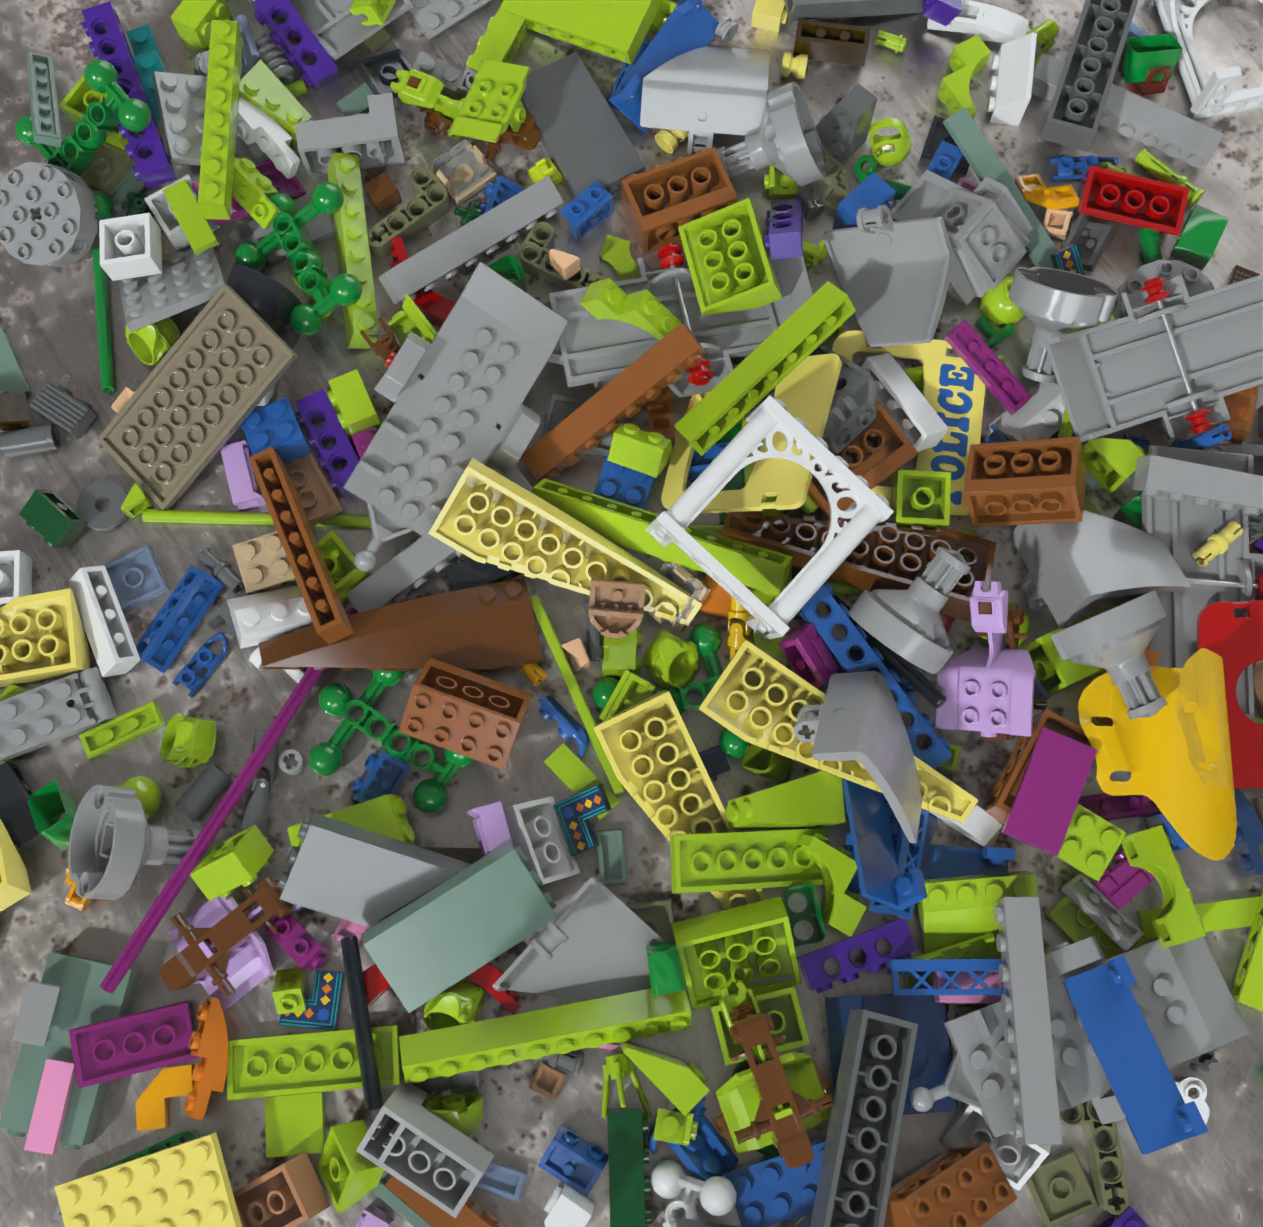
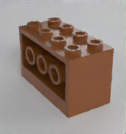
[621,147,738,256]
[808,402,918,521]
[963,437,1087,527]
[398,657,533,770]
[983,709,1091,827]
[884,1142,1018,1227]

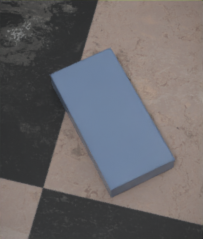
[475,1160,528,1202]

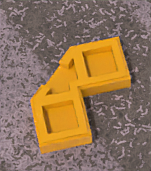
[1015,173,1080,210]
[136,1064,195,1132]

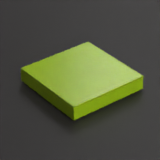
[265,1092,326,1158]

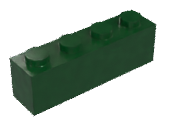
[607,1108,652,1227]

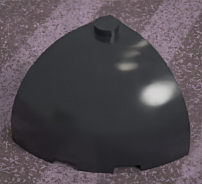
[226,263,302,349]

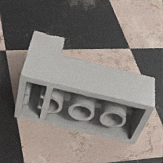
[295,92,405,177]
[356,1078,494,1218]

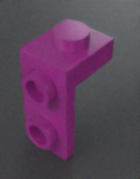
[265,914,331,971]

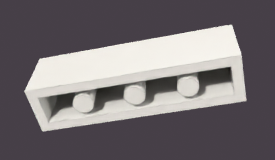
[862,353,949,452]
[67,565,140,677]

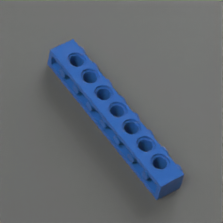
[798,581,952,769]

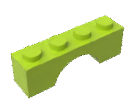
[1121,825,1206,948]

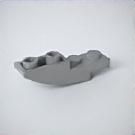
[412,51,477,100]

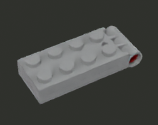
[0,667,117,763]

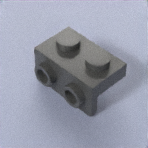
[1060,213,1113,272]

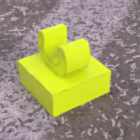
[528,158,563,185]

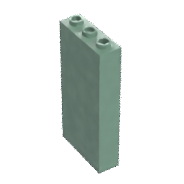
[361,841,557,1013]
[0,952,141,1149]

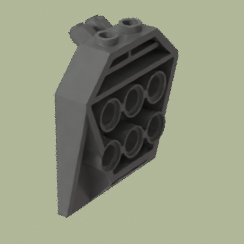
[744,344,877,455]

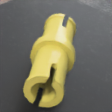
[1192,521,1244,567]

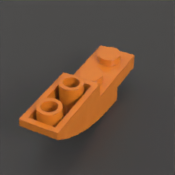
[184,997,228,1120]

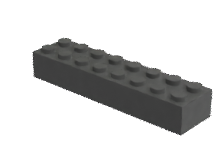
[1040,0,1138,152]
[810,1009,918,1227]

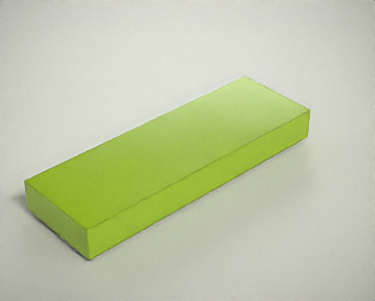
[162,180,219,255]
[79,700,167,760]
[544,743,620,821]

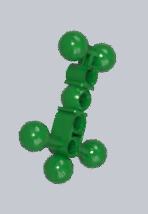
[15,59,151,223]
[235,182,362,336]
[592,623,752,758]
[308,671,475,813]

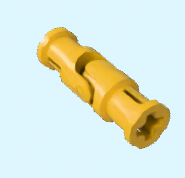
[727,587,752,665]

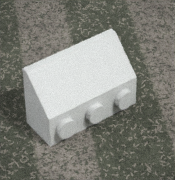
[987,33,1037,126]
[987,382,1065,441]
[227,586,314,649]
[504,796,581,889]
[942,1102,1051,1191]
[544,1184,594,1227]

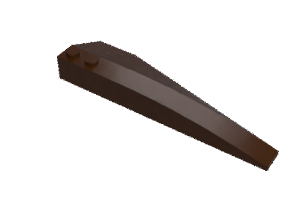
[721,511,997,622]
[258,577,543,672]

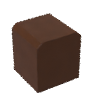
[364,172,402,215]

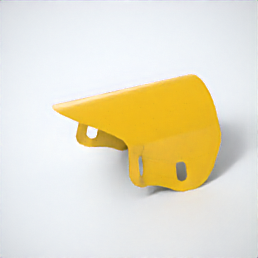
[1078,648,1237,861]

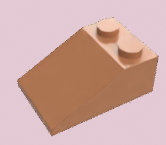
[233,1152,331,1227]

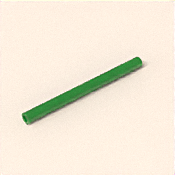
[92,249,114,392]

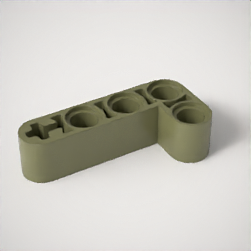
[367,166,451,259]
[519,222,605,291]
[1059,1100,1130,1215]

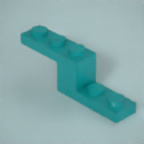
[126,24,168,126]

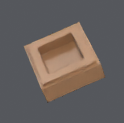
[529,1061,567,1101]

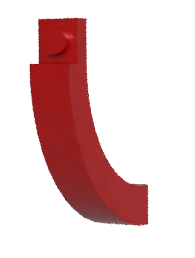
[389,236,456,328]
[363,962,522,1015]

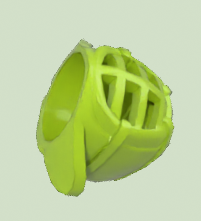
[125,317,181,365]
[642,629,700,688]
[160,713,216,768]
[423,980,485,1030]

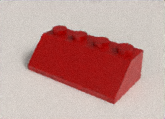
[1078,165,1190,236]

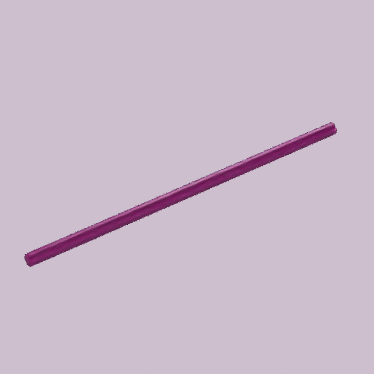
[100,607,359,994]

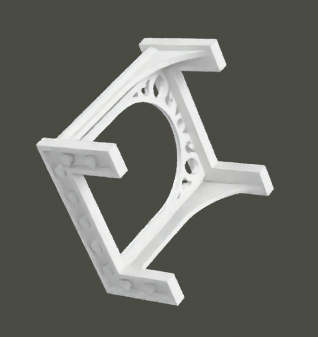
[1146,0,1263,121]
[645,395,894,640]

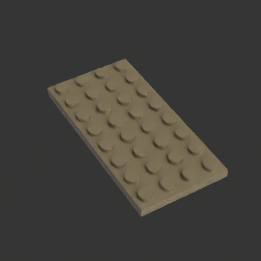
[97,284,298,510]

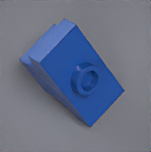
[927,140,963,181]

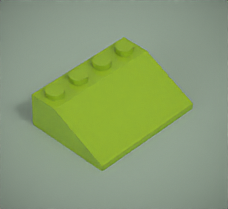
[678,198,783,316]
[917,871,1037,959]
[671,896,802,1010]

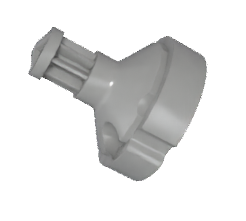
[716,82,827,187]
[1009,266,1118,383]
[849,546,971,674]
[1050,590,1168,720]
[68,785,200,900]

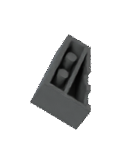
[816,83,878,160]

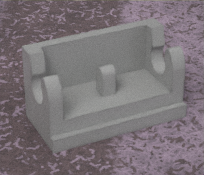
[11,980,62,1046]

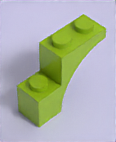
[937,34,991,119]
[580,278,681,340]
[798,833,867,937]

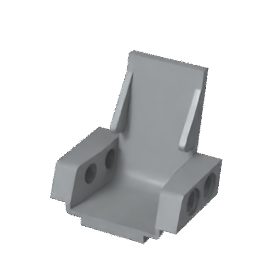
[890,170,1033,305]

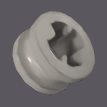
[715,17,739,43]
[278,749,305,775]

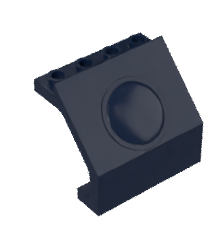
[825,994,959,1115]

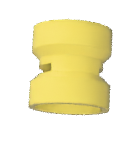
[780,51,808,80]
[655,129,689,154]

